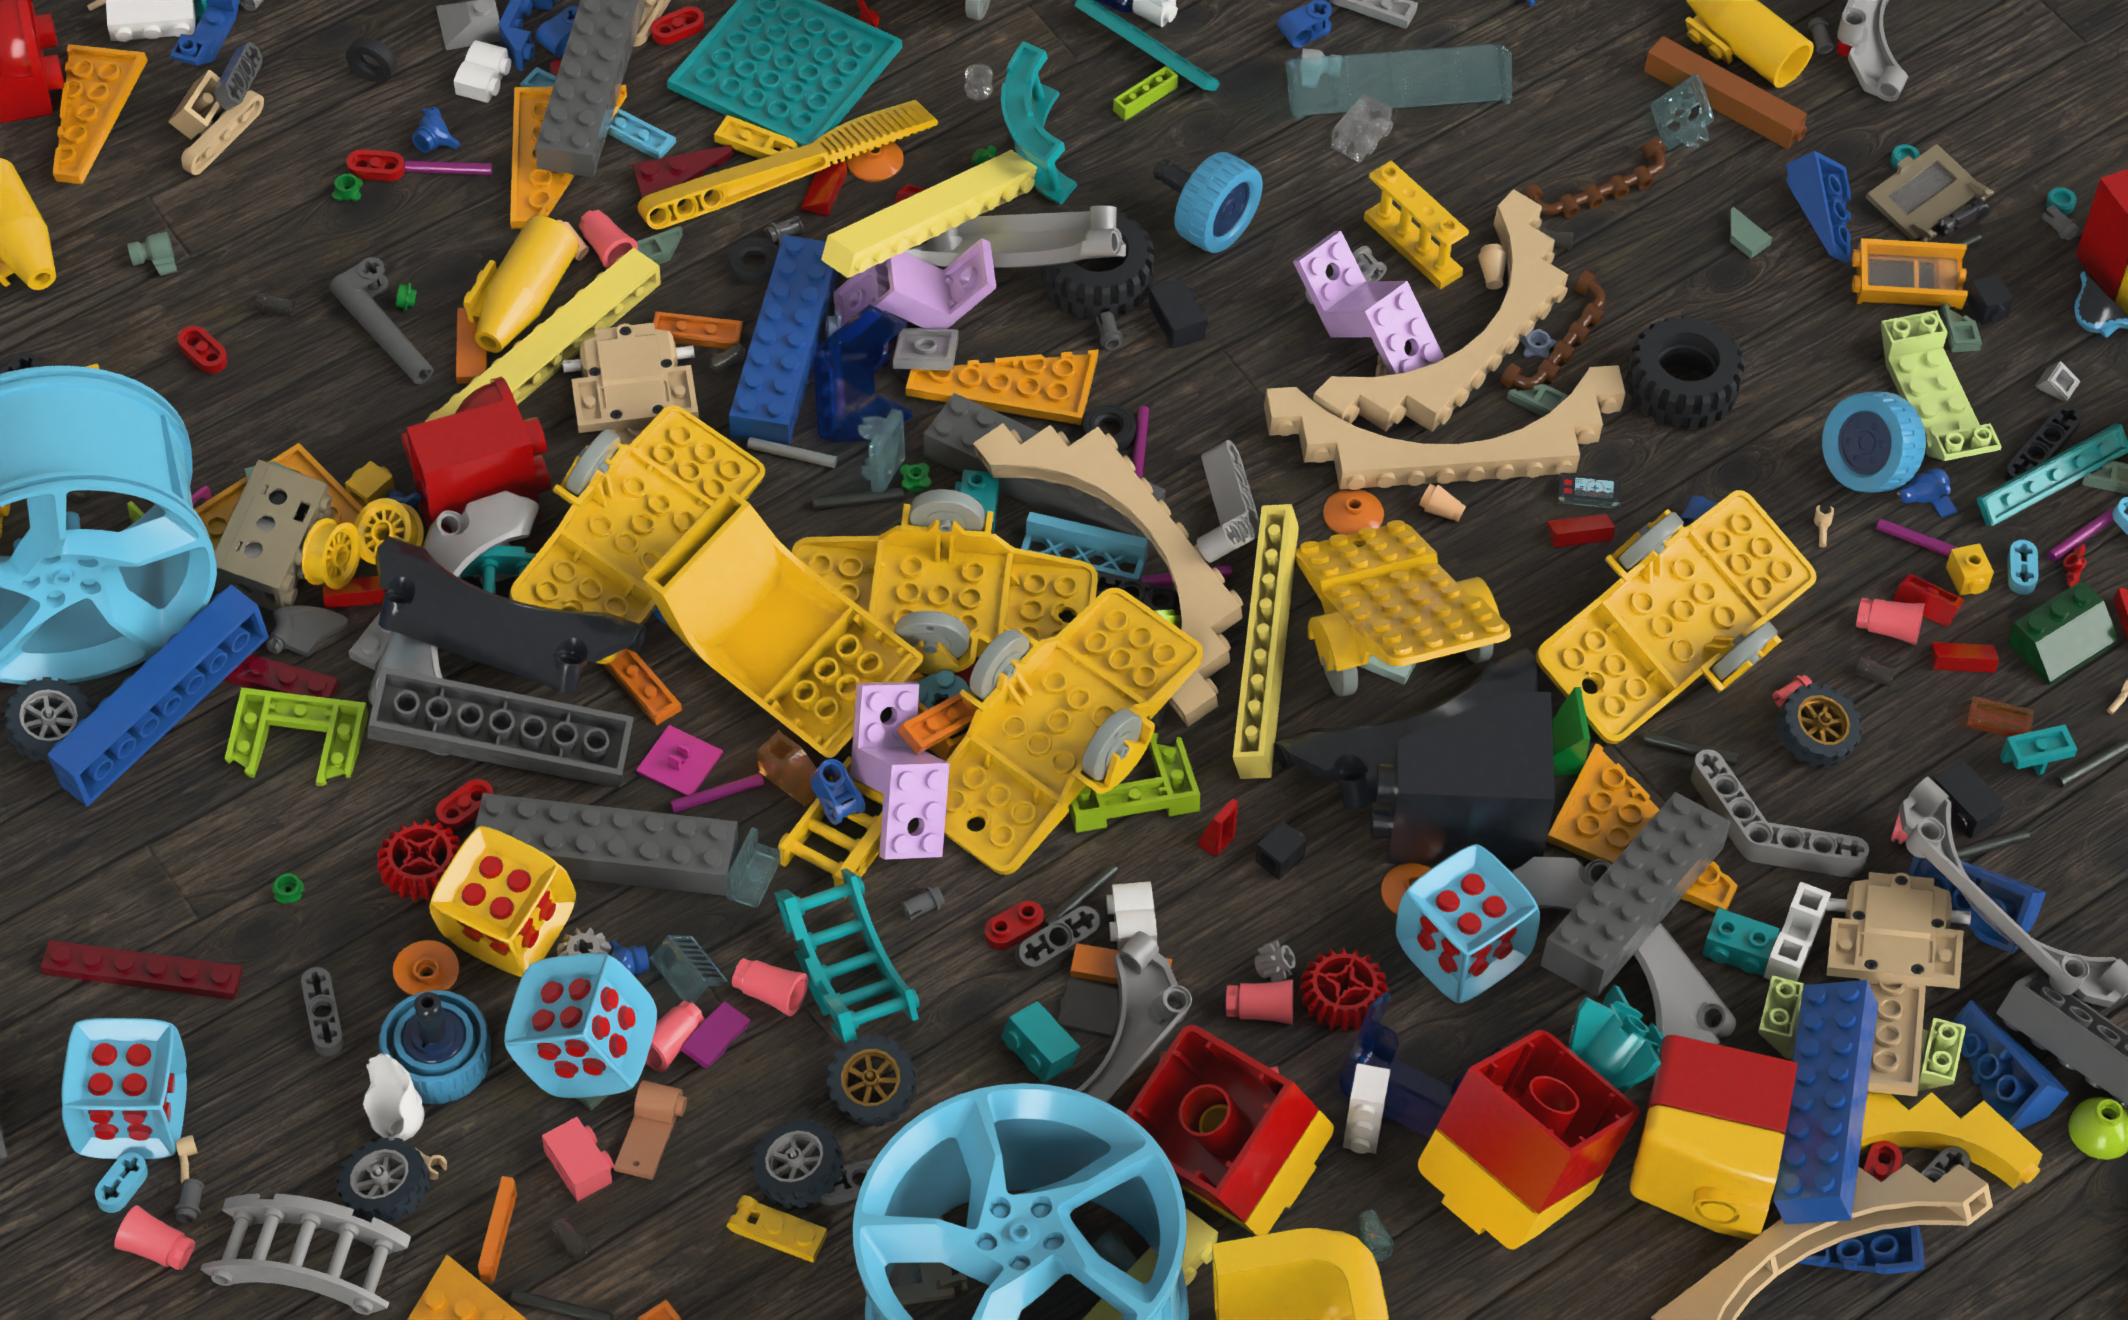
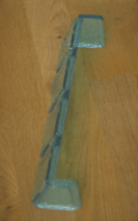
[1286,44,1512,120]

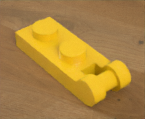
[714,115,798,159]
[726,1195,827,1263]

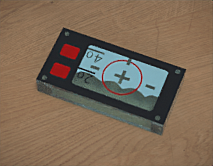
[1558,473,1621,509]

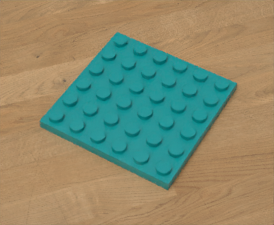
[667,0,902,147]

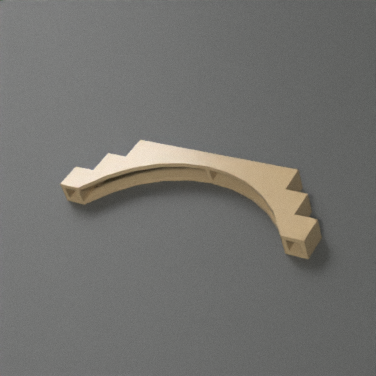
[1313,189,1568,432]
[1264,365,1625,490]
[973,423,1243,727]
[1651,1164,1993,1320]

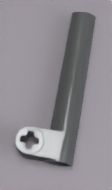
[329,257,433,384]

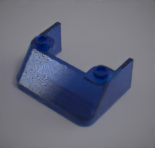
[814,304,913,443]
[1339,992,1502,1139]

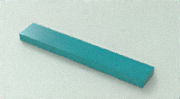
[1074,0,1220,91]
[1976,424,2128,526]

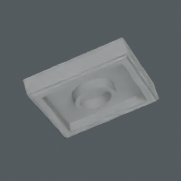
[893,328,959,370]

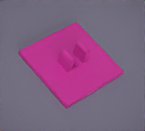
[636,725,723,796]

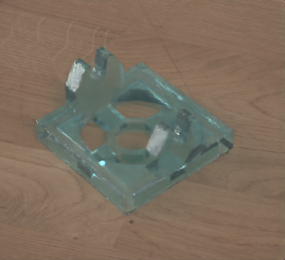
[1650,74,1715,150]
[858,409,906,494]

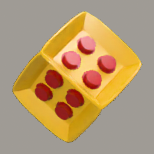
[429,826,576,977]

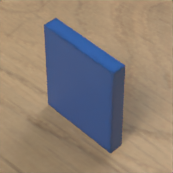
[1931,495,1957,518]

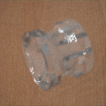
[965,64,993,100]

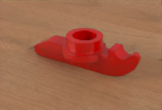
[857,0,880,29]
[2063,544,2086,587]

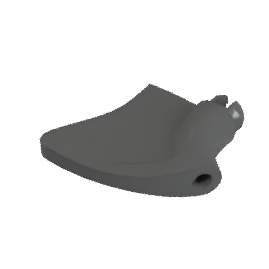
[266,605,348,657]

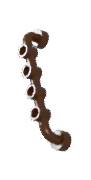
[1520,137,1667,218]
[1500,269,1606,389]

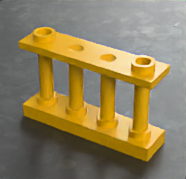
[1364,160,1469,290]
[778,756,884,898]

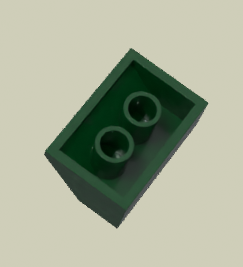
[2007,580,2118,685]

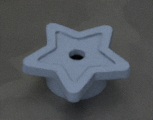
[825,309,842,348]
[1519,329,1557,359]

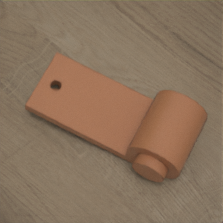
[614,1080,687,1180]

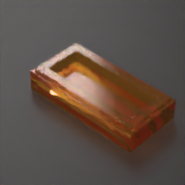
[1966,696,2035,737]

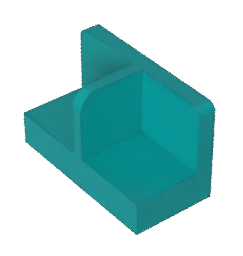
[2000,724,2077,775]

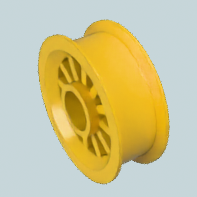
[354,498,424,565]
[301,518,361,590]

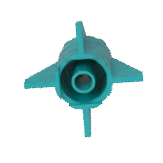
[1569,985,1666,1094]

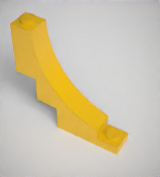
[1860,1092,2043,1189]

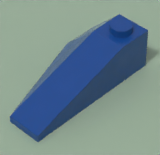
[1786,151,1851,263]
[1907,856,2046,954]
[1952,1000,2069,1131]
[1797,1225,1925,1274]

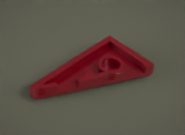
[632,145,732,199]

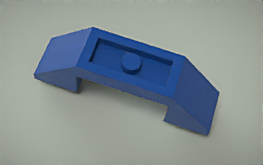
[170,0,239,66]
[498,0,560,71]

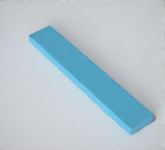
[520,67,676,159]

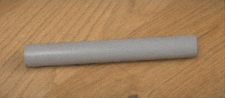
[747,437,837,468]

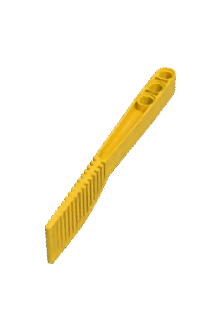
[638,100,938,229]

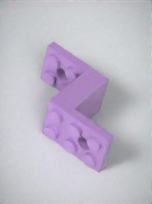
[1293,231,1444,375]
[833,238,997,342]
[850,682,949,860]

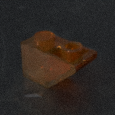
[757,731,816,806]

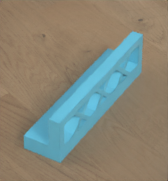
[1021,512,1148,581]

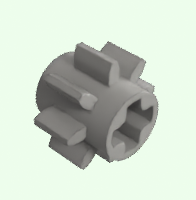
[1255,940,1296,982]

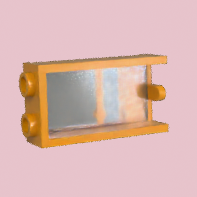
[1852,238,1968,310]

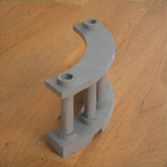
[200,1193,411,1315]

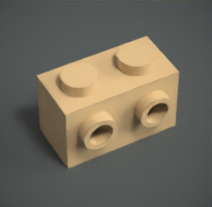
[168,69,223,140]

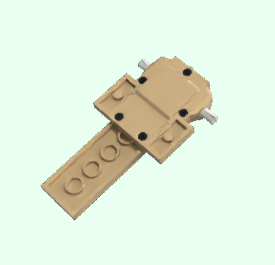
[562,323,699,445]
[1826,872,1971,1096]

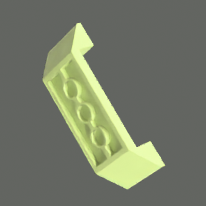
[1881,310,2002,461]
[1758,975,1966,1091]

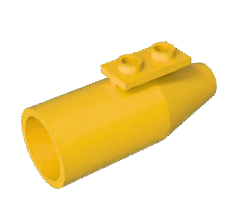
[1685,0,1814,88]
[0,158,56,290]
[463,216,579,353]

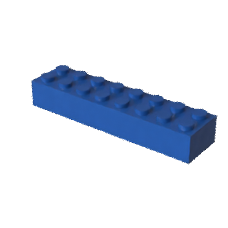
[729,235,839,446]
[47,585,269,807]
[1773,980,1878,1224]

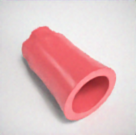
[578,209,638,269]
[1856,598,1925,646]
[732,958,808,1017]
[1226,979,1294,1025]
[645,1000,705,1072]
[114,1205,195,1270]

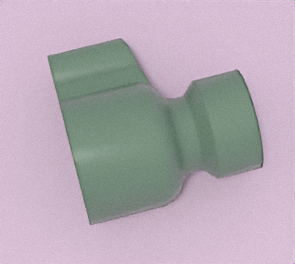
[127,231,178,276]

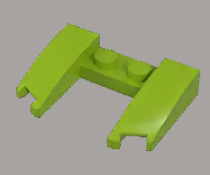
[225,687,369,786]
[1068,733,1200,833]

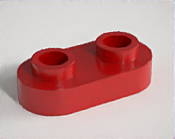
[651,6,705,45]
[346,149,405,181]
[177,326,228,374]
[436,779,493,831]
[984,901,1044,950]
[1863,1141,1902,1183]

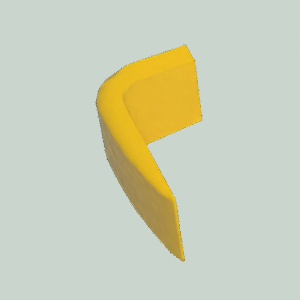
[642,488,923,758]
[1212,1228,1389,1320]

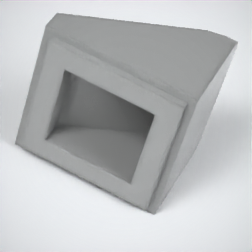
[2035,361,2080,402]

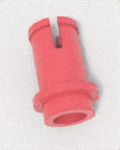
[1772,675,1812,708]

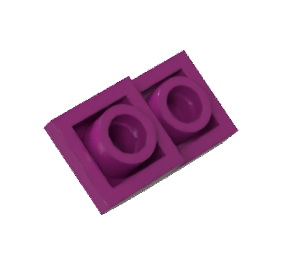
[681,1001,751,1069]

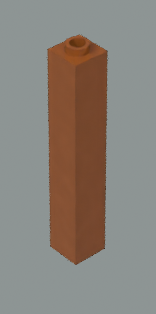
[1644,36,1807,149]

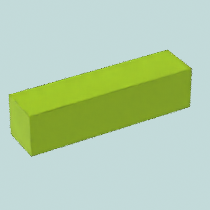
[1113,66,1178,121]

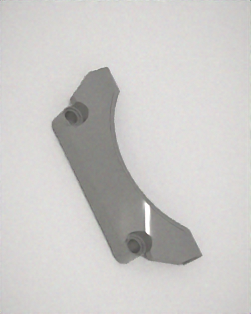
[1837,0,1909,102]
[904,206,1126,268]
[367,491,539,756]
[1899,777,2128,1008]
[1512,857,1736,1044]
[1075,931,1192,1103]

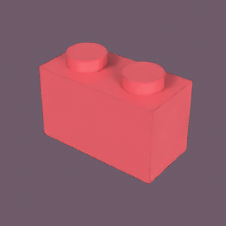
[542,1117,614,1202]

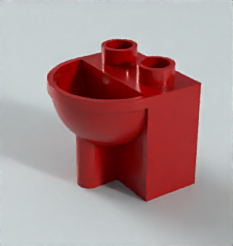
[0,0,65,124]
[401,377,551,533]

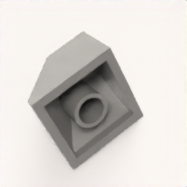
[436,0,500,50]

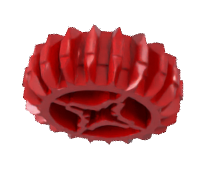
[377,819,461,903]
[1299,947,1388,1033]

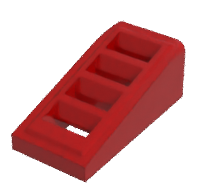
[1198,799,1238,857]

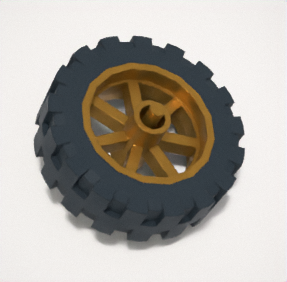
[1776,683,1863,768]
[827,1035,917,1127]

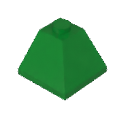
[1552,687,1590,776]

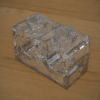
[1331,94,1393,162]

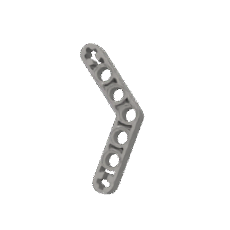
[1197,440,1260,563]
[1691,749,1869,878]

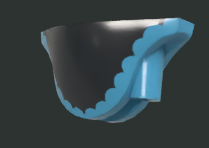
[2074,271,2128,338]

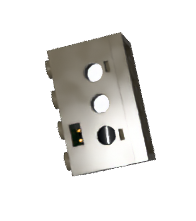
[214,459,334,611]

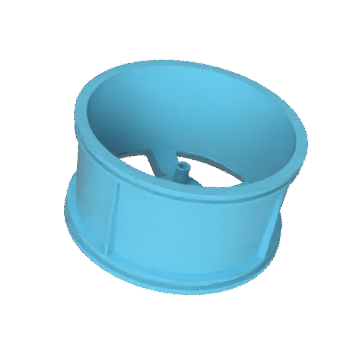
[0,366,217,685]
[853,1083,1189,1320]

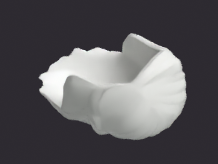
[363,1053,424,1141]

